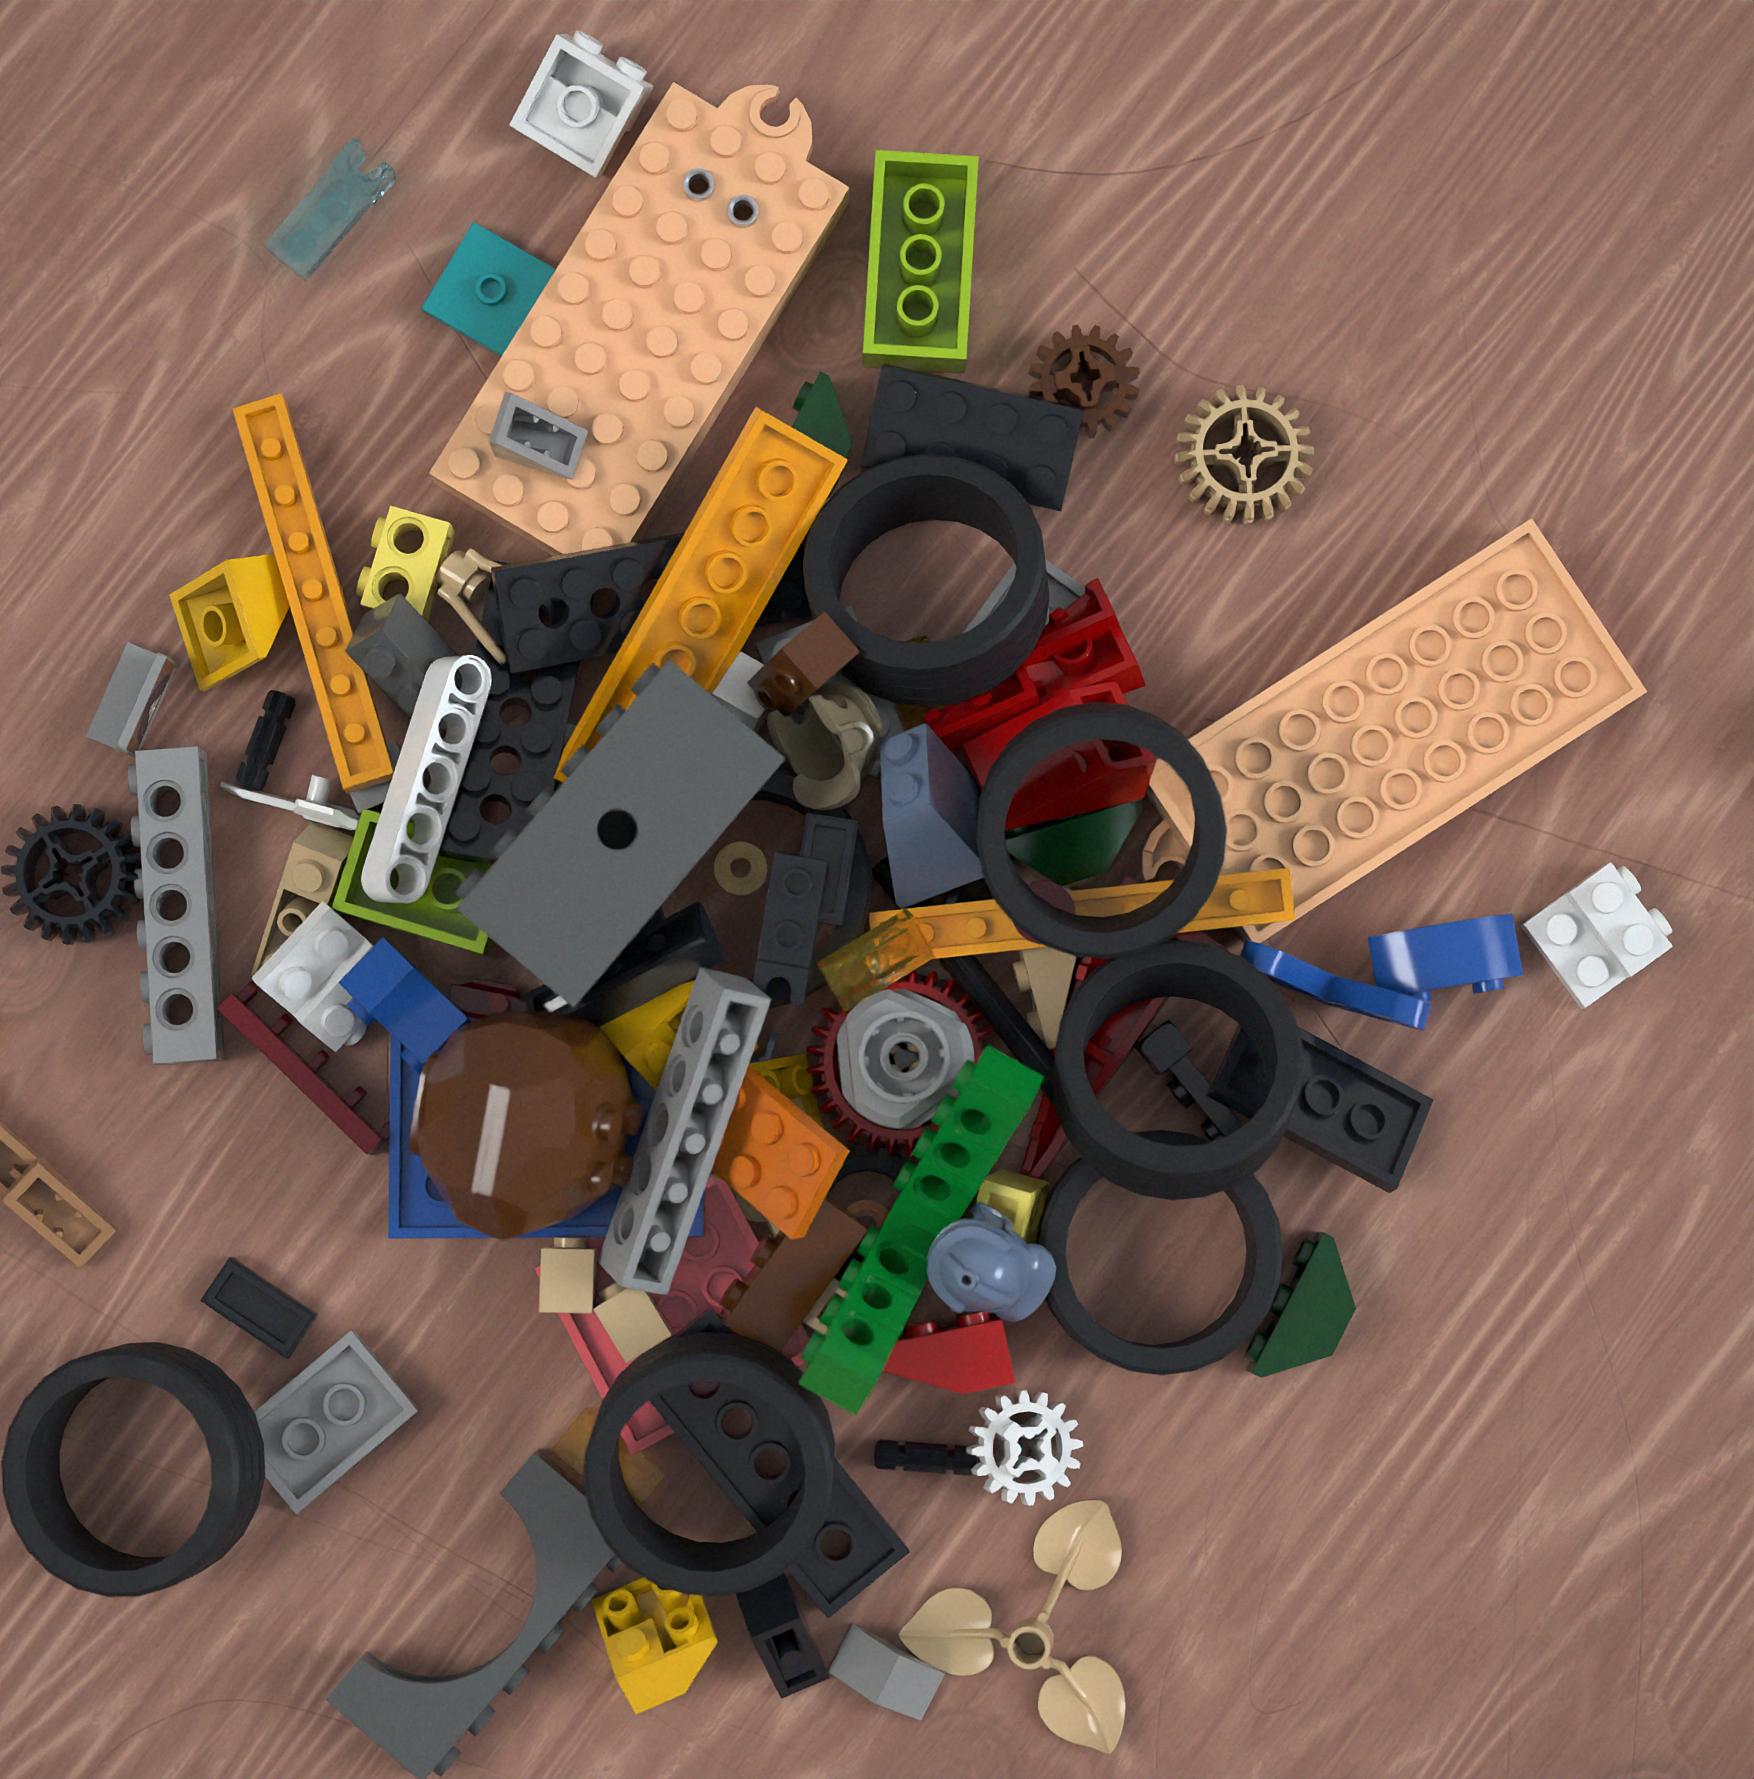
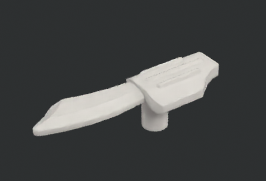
[220,774,360,831]

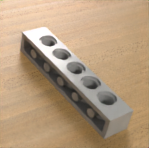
[128,746,225,1065]
[598,967,771,1295]

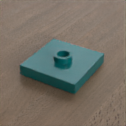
[421,222,556,358]

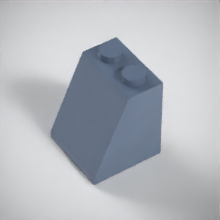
[880,723,984,909]

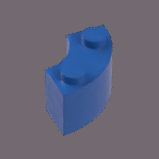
[1368,914,1523,1002]
[338,937,472,1076]

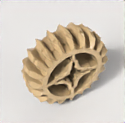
[1174,385,1314,525]

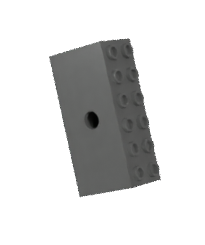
[456,659,785,1008]

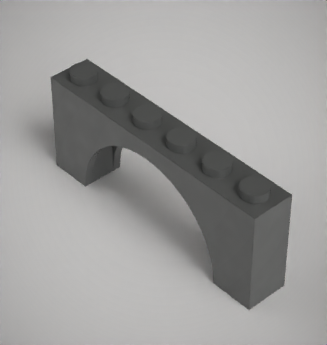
[326,1449,622,1779]

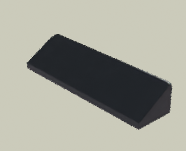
[525,901,724,1028]

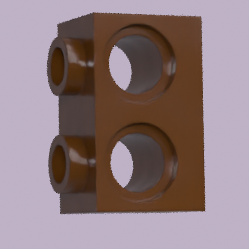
[747,611,860,716]

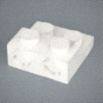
[509,30,654,178]
[1520,862,1673,1009]
[251,901,375,1053]

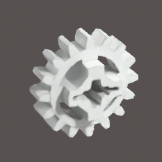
[966,1389,1083,1506]

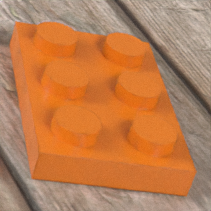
[711,1065,850,1240]

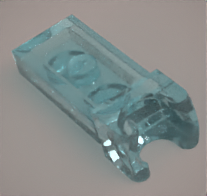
[264,138,396,282]

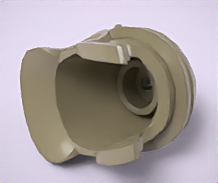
[767,684,883,810]

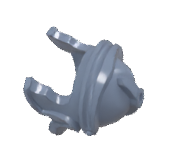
[927,1202,1056,1322]

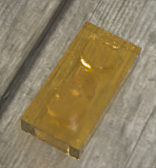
[816,908,935,1012]
[551,1408,666,1507]

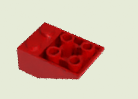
[962,680,1156,831]
[883,1311,1015,1394]

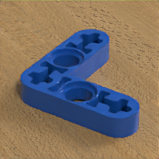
[1240,940,1433,1031]

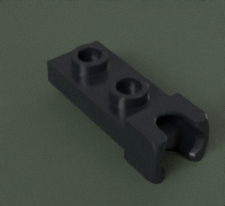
[753,851,829,1006]
[1134,1020,1243,1142]

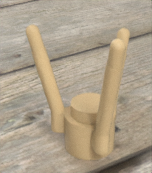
[435,548,507,664]

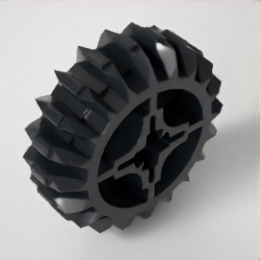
[1,804,141,945]

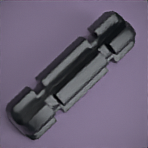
[236,690,296,791]
[874,1440,977,1476]

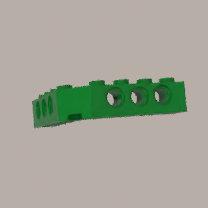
[799,1045,1044,1416]

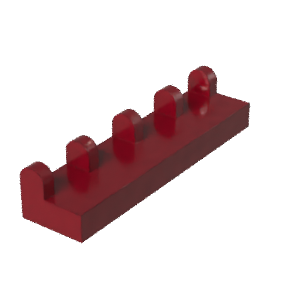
[217,981,390,1155]

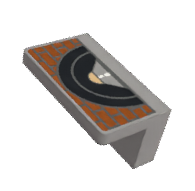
[86,642,178,758]

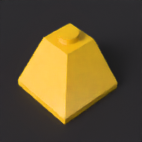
[169,554,290,691]

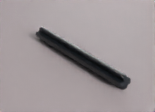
[872,856,1055,1107]

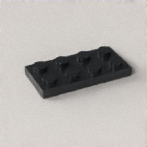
[861,363,1085,511]
[1207,1024,1434,1194]

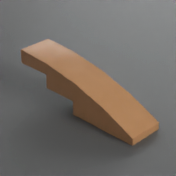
[0,1119,117,1269]

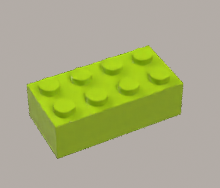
[862,150,979,373]

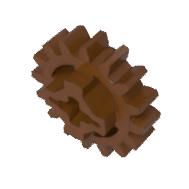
[1028,325,1140,439]

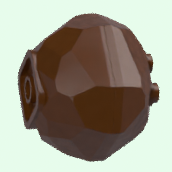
[409,1011,644,1240]

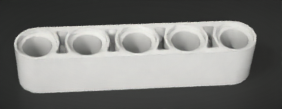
[361,655,492,903]

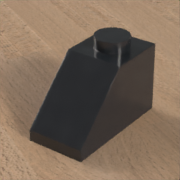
[735,1572,830,1699]

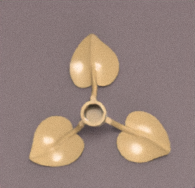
[899,1499,1126,1754]

